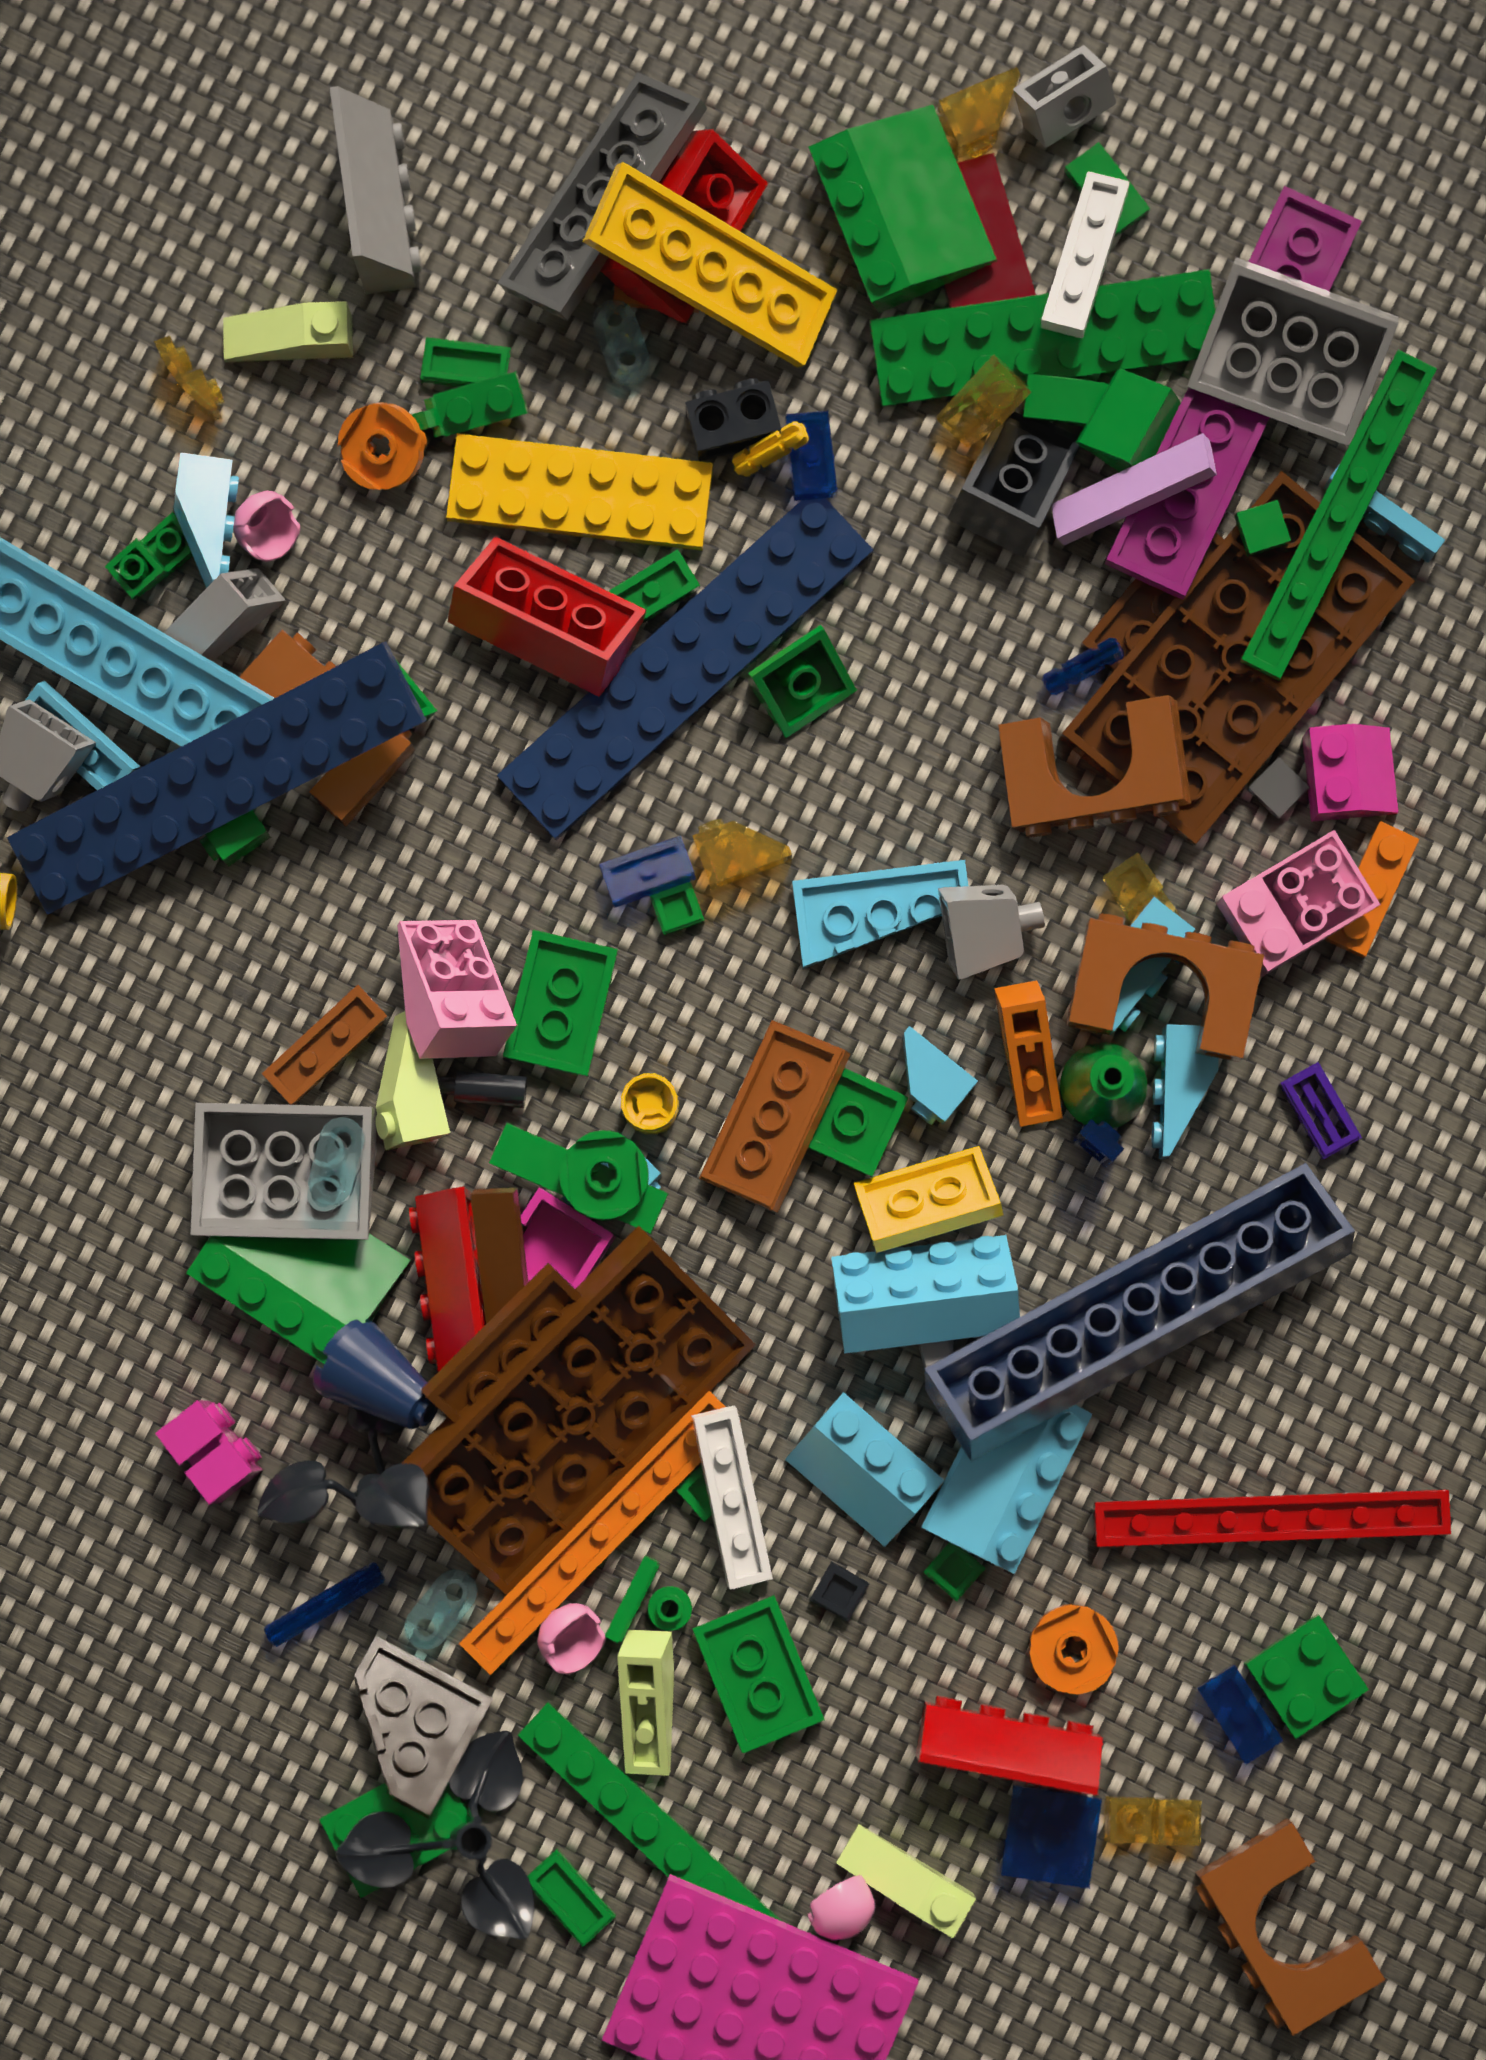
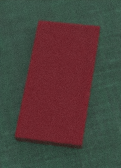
[943,152,1036,308]

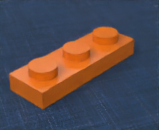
[1324,821,1419,958]

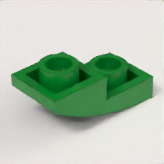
[1024,374,1109,427]
[104,512,193,600]

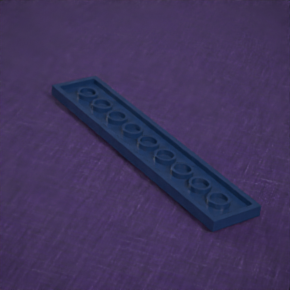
[497,488,874,841]
[7,642,427,915]

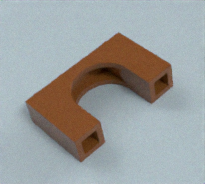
[239,629,415,827]
[998,695,1191,837]
[1066,914,1264,1062]
[1195,1818,1385,2035]

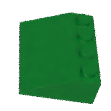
[808,105,997,314]
[186,1233,411,1364]

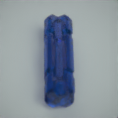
[1042,638,1124,695]

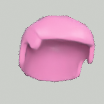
[233,491,301,562]
[537,1603,606,1675]
[808,1875,875,1941]

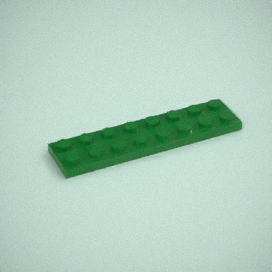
[869,269,1216,407]

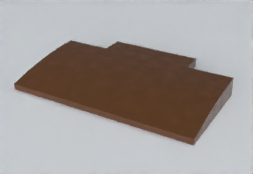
[1059,471,1415,846]
[401,1226,756,1595]

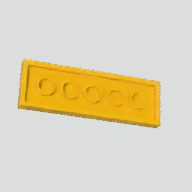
[582,162,837,368]
[446,434,713,551]

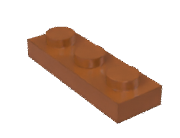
[262,985,389,1105]

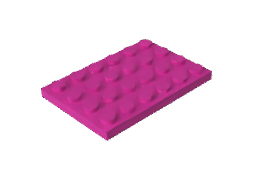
[602,1874,918,2060]

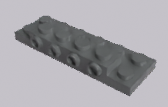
[498,72,708,321]

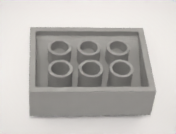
[330,86,422,294]
[1187,258,1399,446]
[191,1103,377,1240]

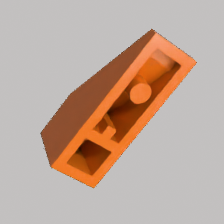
[994,980,1063,1127]

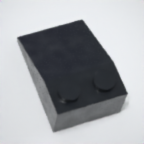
[947,400,1080,558]

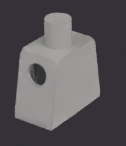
[0,699,96,811]
[938,885,1045,980]

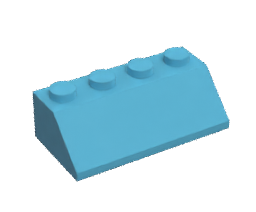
[922,1405,1092,1574]

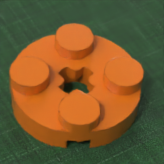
[338,402,427,490]
[1029,1604,1119,1695]

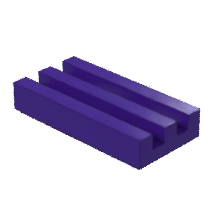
[1279,1062,1362,1160]

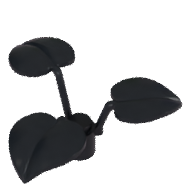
[258,1407,429,1529]
[336,1731,534,1939]

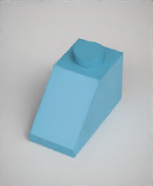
[903,1026,978,1125]

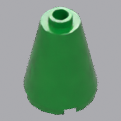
[1060,1042,1147,1130]

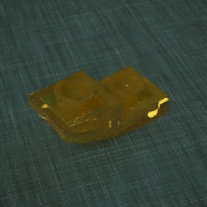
[154,335,225,421]
[1104,1796,1202,1846]

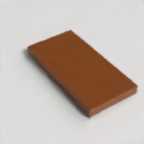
[699,1020,851,1213]

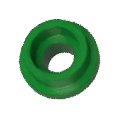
[648,1586,692,1631]

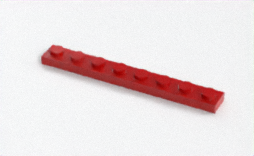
[1094,1489,1451,1547]

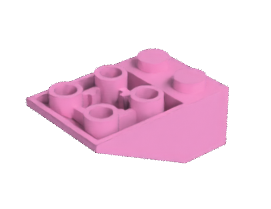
[1216,830,1380,977]
[397,920,517,1059]

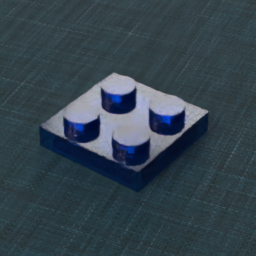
[1000,1784,1102,1889]

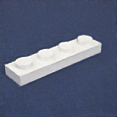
[1041,171,1129,338]
[691,1406,773,1589]

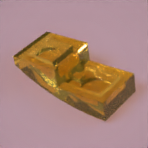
[1102,852,1183,925]

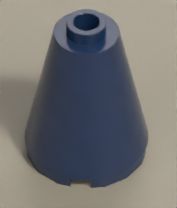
[313,1319,438,1430]

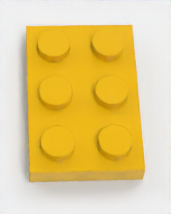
[854,1146,1004,1253]

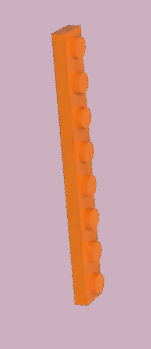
[459,1391,725,1675]

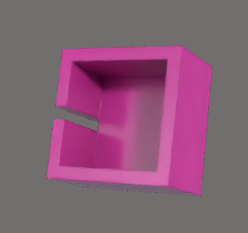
[521,1187,615,1289]
[155,1400,263,1504]

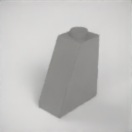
[164,568,286,662]

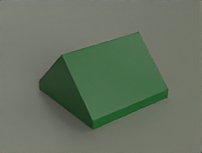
[1076,369,1181,472]
[748,625,857,738]

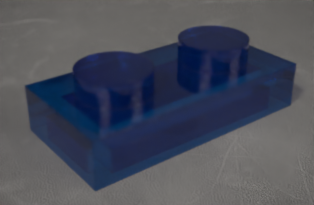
[785,411,838,501]
[599,835,696,908]
[1073,1120,1124,1168]
[1196,1664,1283,1765]

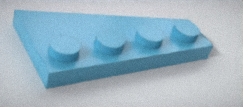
[792,860,968,969]

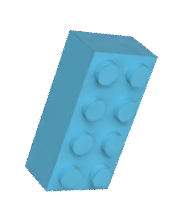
[831,1235,1020,1353]

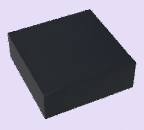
[809,1561,870,1622]

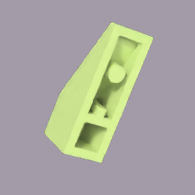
[223,301,353,362]
[375,1011,450,1150]
[617,1630,674,1776]
[836,1824,976,1938]

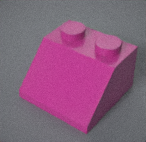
[1302,724,1399,822]

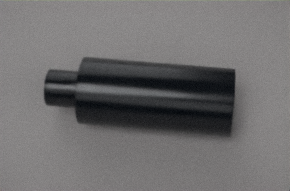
[439,1071,527,1108]

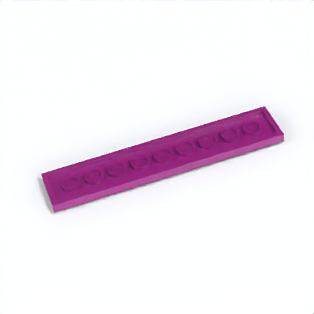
[1105,186,1362,600]

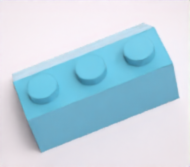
[785,1392,944,1546]

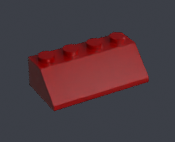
[601,129,768,322]
[447,536,647,697]
[409,1186,486,1372]
[916,1696,1103,1795]

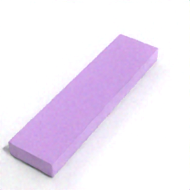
[1051,433,1217,545]

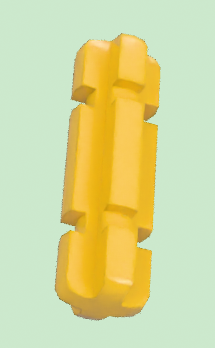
[732,421,809,477]

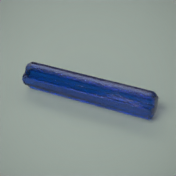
[264,1562,385,1647]

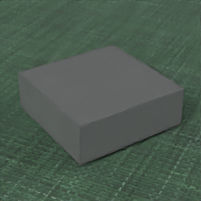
[1247,757,1310,820]

